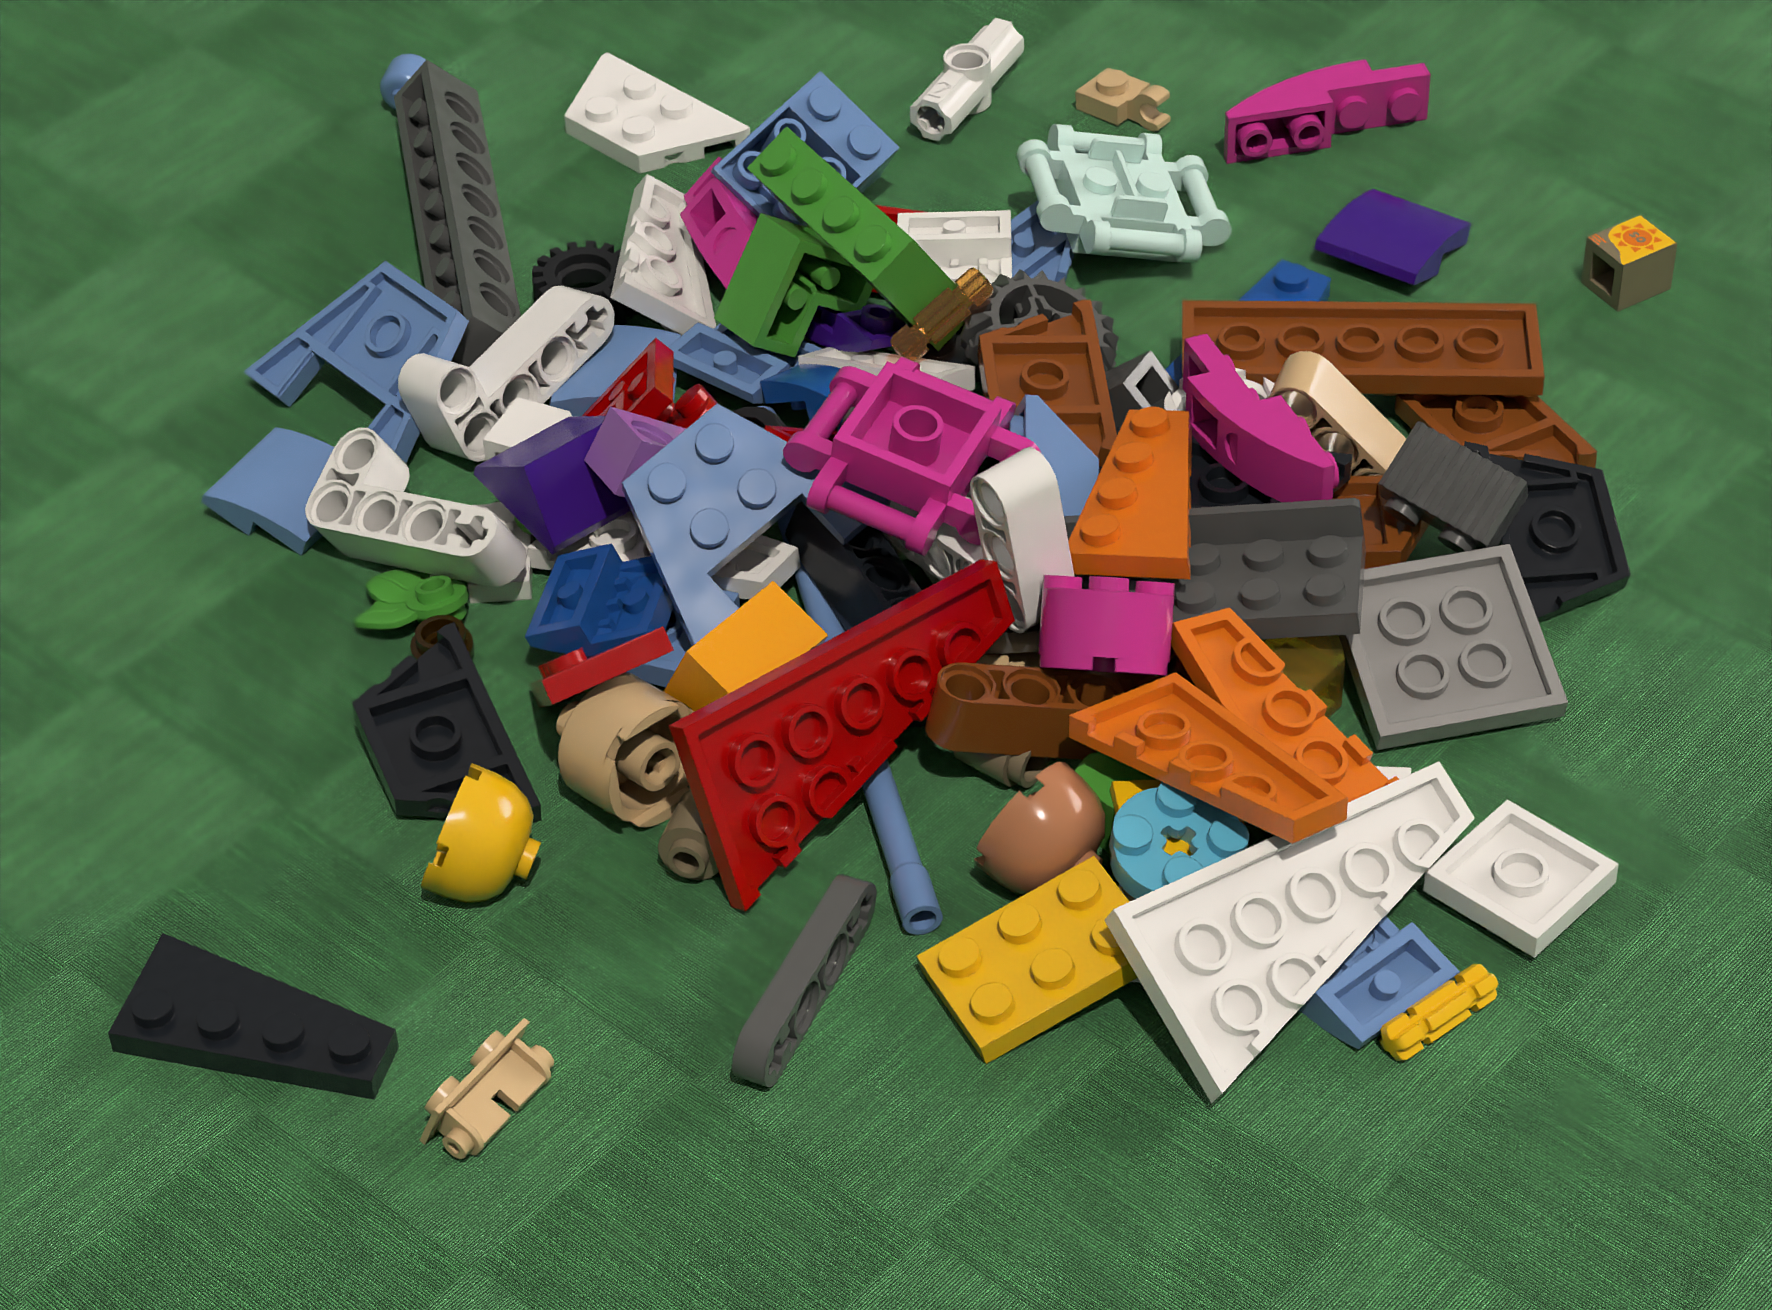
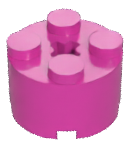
[1038,575,1175,676]

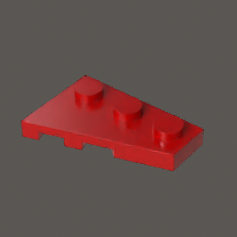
[529,626,674,707]

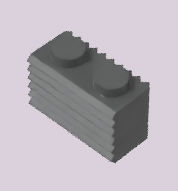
[1378,421,1528,553]

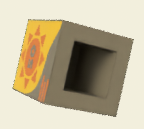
[1581,215,1677,312]

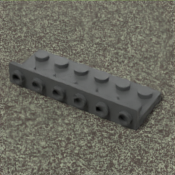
[983,498,1366,655]

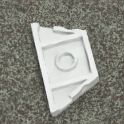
[564,52,750,174]

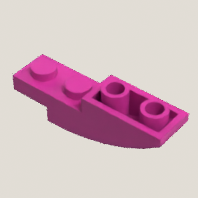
[1224,59,1431,164]
[680,156,758,289]
[1182,334,1339,502]

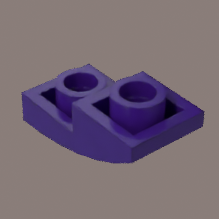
[805,304,917,352]

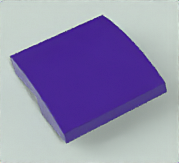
[1314,189,1472,285]

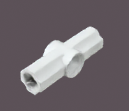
[910,18,1024,141]

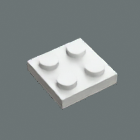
[1423,799,1619,958]

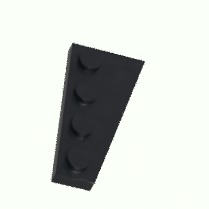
[108,933,399,1100]

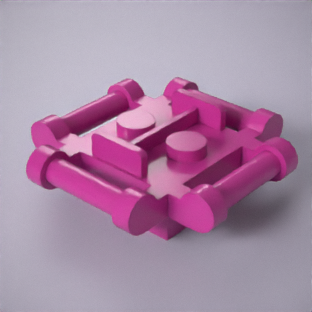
[783,357,1041,556]

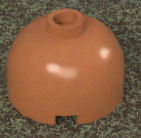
[974,762,1105,895]

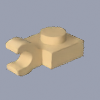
[1075,68,1171,131]

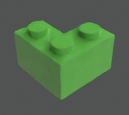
[714,213,873,358]

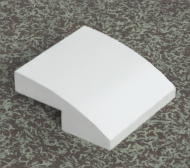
[897,210,1012,302]

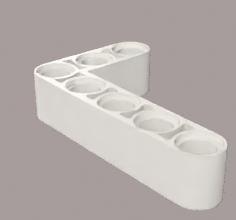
[882,447,1075,633]

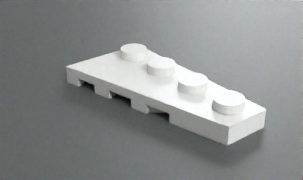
[610,174,716,336]

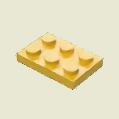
[916,856,1138,1064]

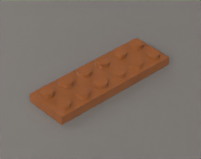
[1182,300,1545,397]

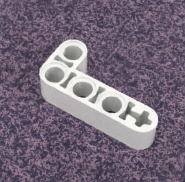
[398,285,615,462]
[305,428,527,587]

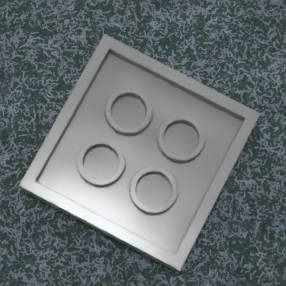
[1338,544,1568,750]

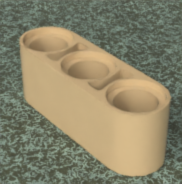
[1268,351,1406,476]

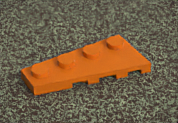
[1171,607,1399,802]
[1069,672,1348,844]

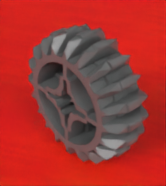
[960,269,1119,382]

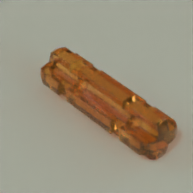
[890,267,994,362]

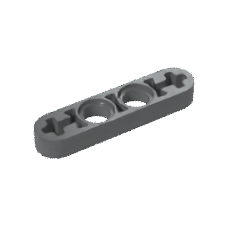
[732,874,877,1088]

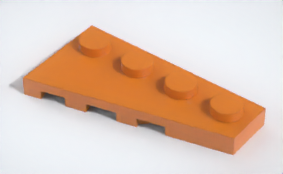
[1068,407,1192,580]

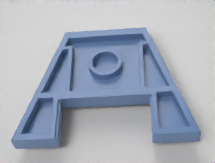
[243,261,469,463]
[622,403,891,646]

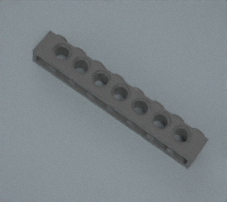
[394,59,521,367]

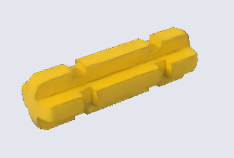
[1379,964,1499,1061]

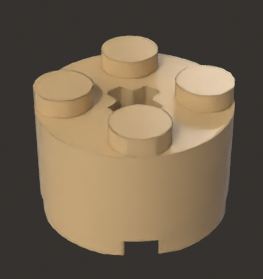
[556,672,695,827]

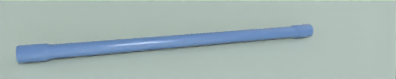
[757,406,943,935]

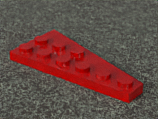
[669,559,1015,911]

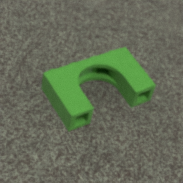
[747,126,973,351]

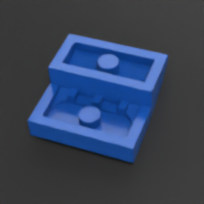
[525,543,674,656]

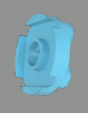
[1109,782,1249,899]

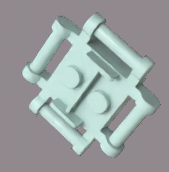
[1016,124,1232,263]

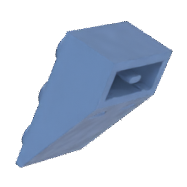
[711,71,900,226]

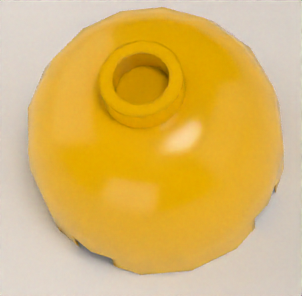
[421,763,541,903]

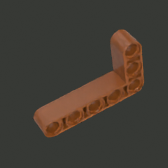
[925,646,1195,760]

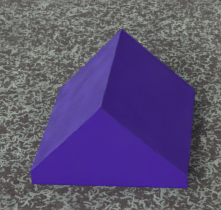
[474,416,631,555]

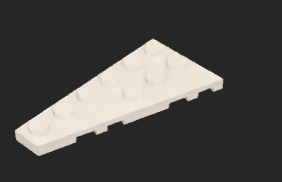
[1104,761,1475,1103]

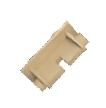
[420,1018,554,1159]

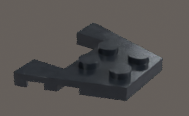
[1463,441,1631,622]

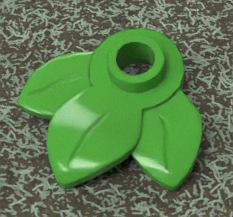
[354,570,469,629]

